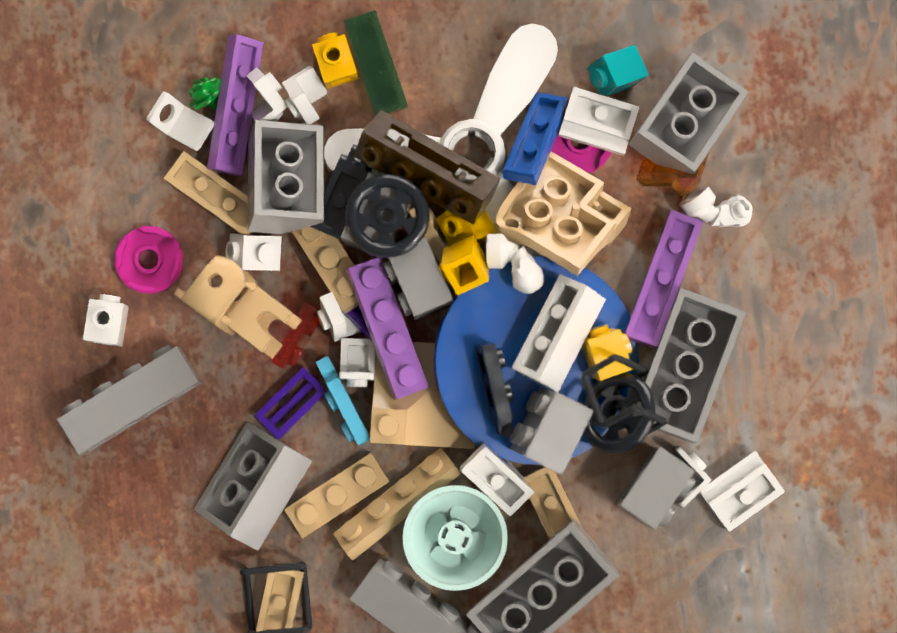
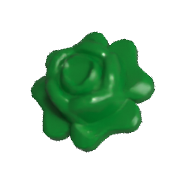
[189,76,221,111]

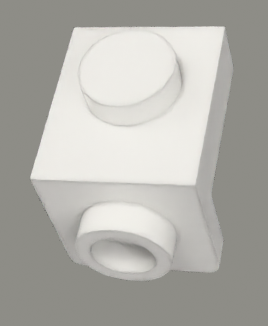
[282,66,327,125]
[246,67,288,122]
[225,233,281,271]
[316,292,361,342]
[339,338,376,387]

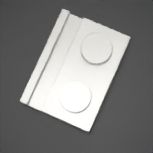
[558,87,639,156]
[699,451,785,532]

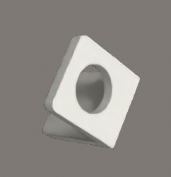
[147,91,214,151]
[673,446,712,508]

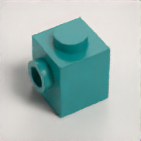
[587,45,649,97]

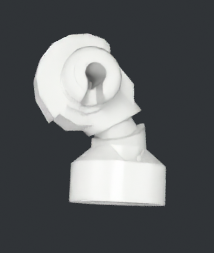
[680,185,753,228]
[486,234,544,294]

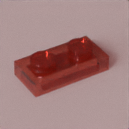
[271,302,320,371]

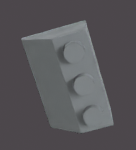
[628,53,749,174]
[248,120,324,234]
[194,421,312,550]

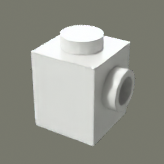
[83,294,129,347]

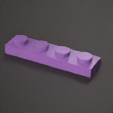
[207,34,264,176]
[625,210,703,350]
[346,257,429,400]

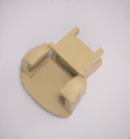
[174,256,302,359]

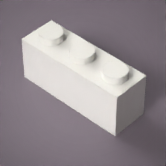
[512,274,606,392]

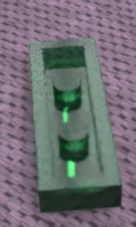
[343,10,408,116]

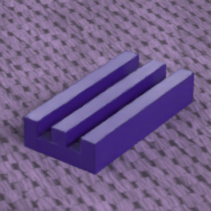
[255,367,328,440]

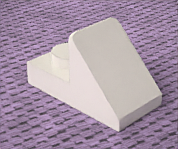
[460,443,535,516]

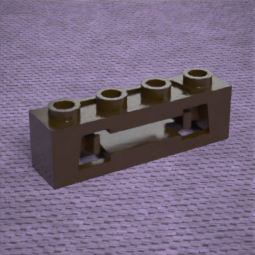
[353,110,501,225]

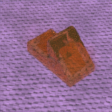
[636,152,709,200]

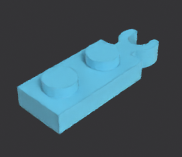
[316,356,370,446]

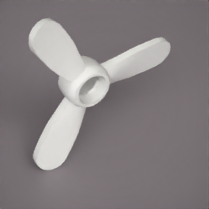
[324,23,558,257]

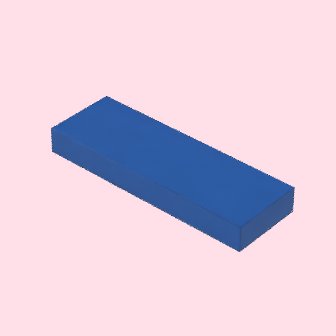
[502,92,569,185]

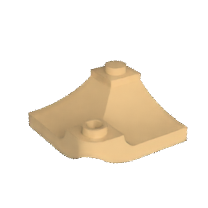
[494,151,631,276]
[370,342,475,449]

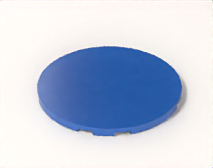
[434,256,639,465]

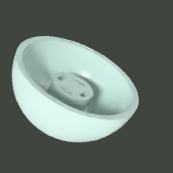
[403,485,508,591]

